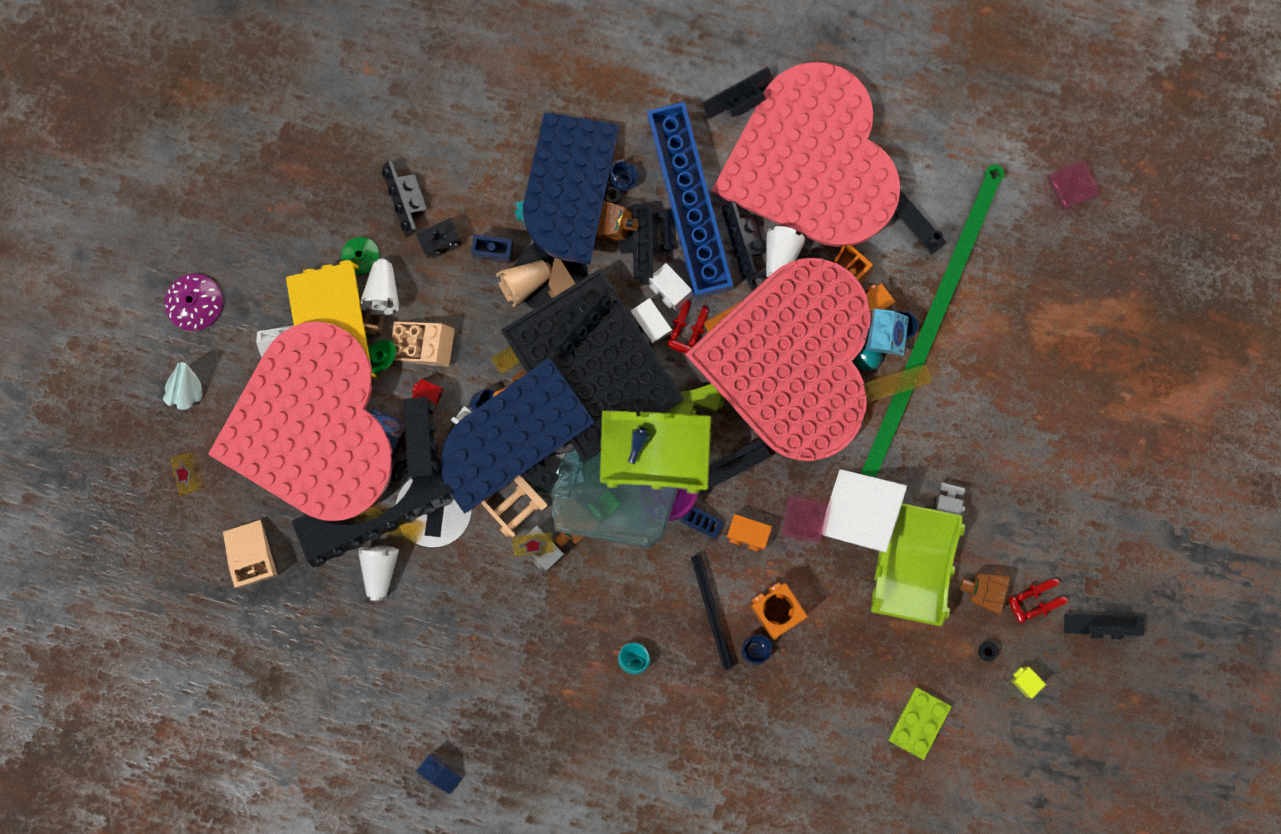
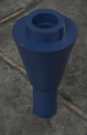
[628,426,651,464]

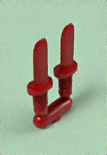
[667,300,709,353]
[1009,579,1069,624]

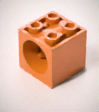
[750,582,807,639]

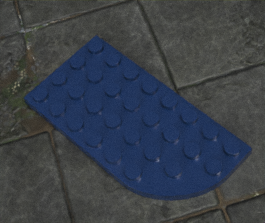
[523,112,619,265]
[441,358,595,514]

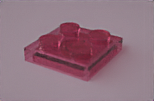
[1047,160,1100,211]
[781,497,827,543]

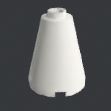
[766,226,805,277]
[360,259,399,315]
[358,545,399,601]

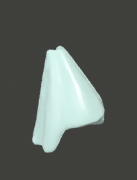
[163,362,202,410]

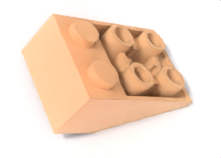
[391,322,455,367]
[223,520,278,588]

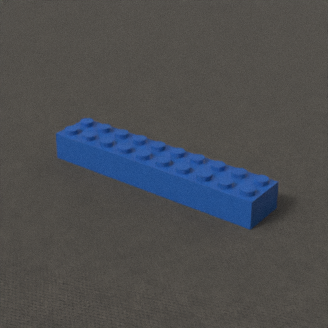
[647,102,733,300]

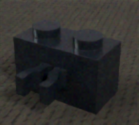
[416,218,462,259]

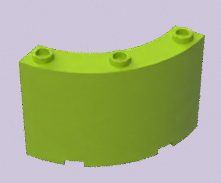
[600,411,710,493]
[871,503,965,626]

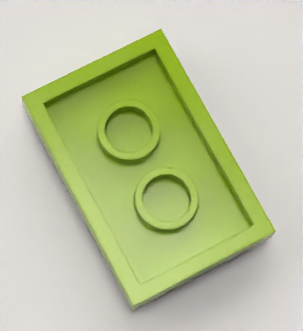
[888,687,951,760]

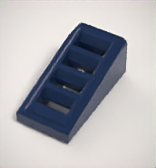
[680,507,724,540]

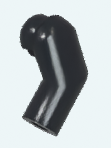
[391,459,408,483]

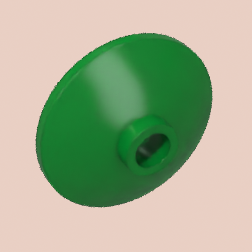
[341,237,380,275]
[368,340,396,374]

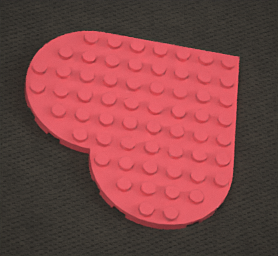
[711,62,900,247]
[684,258,870,461]
[208,322,393,521]

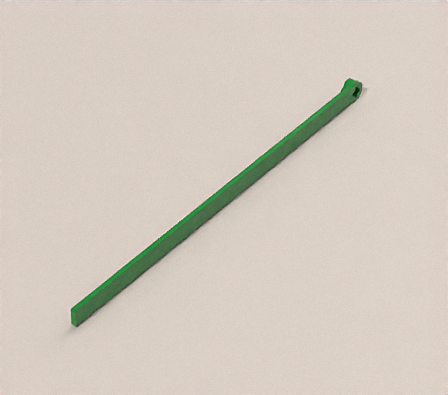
[860,164,1005,478]

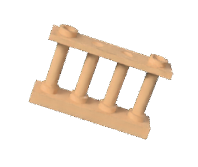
[481,476,549,538]

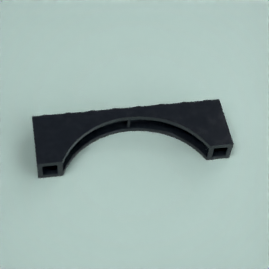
[291,453,454,568]

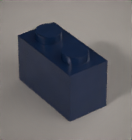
[471,234,514,264]

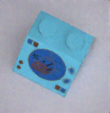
[865,309,908,356]

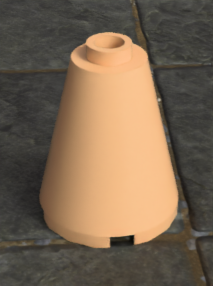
[496,260,552,307]

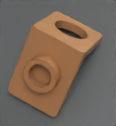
[364,309,385,335]

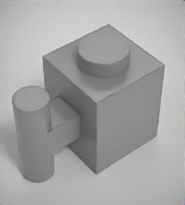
[934,482,965,517]

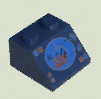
[370,408,406,459]

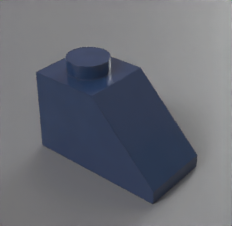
[416,753,462,795]

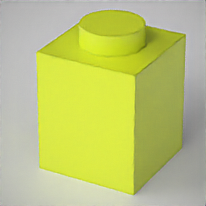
[1011,667,1046,699]

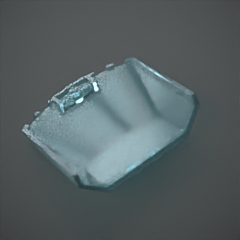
[551,447,678,548]

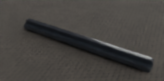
[691,555,734,670]

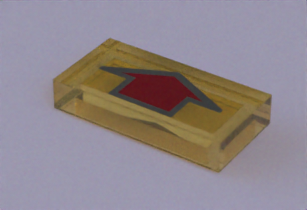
[170,453,200,496]
[512,532,554,557]

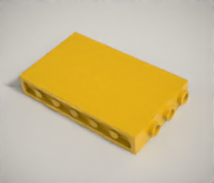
[286,260,378,382]

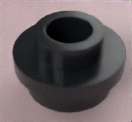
[604,187,622,205]
[978,641,998,662]

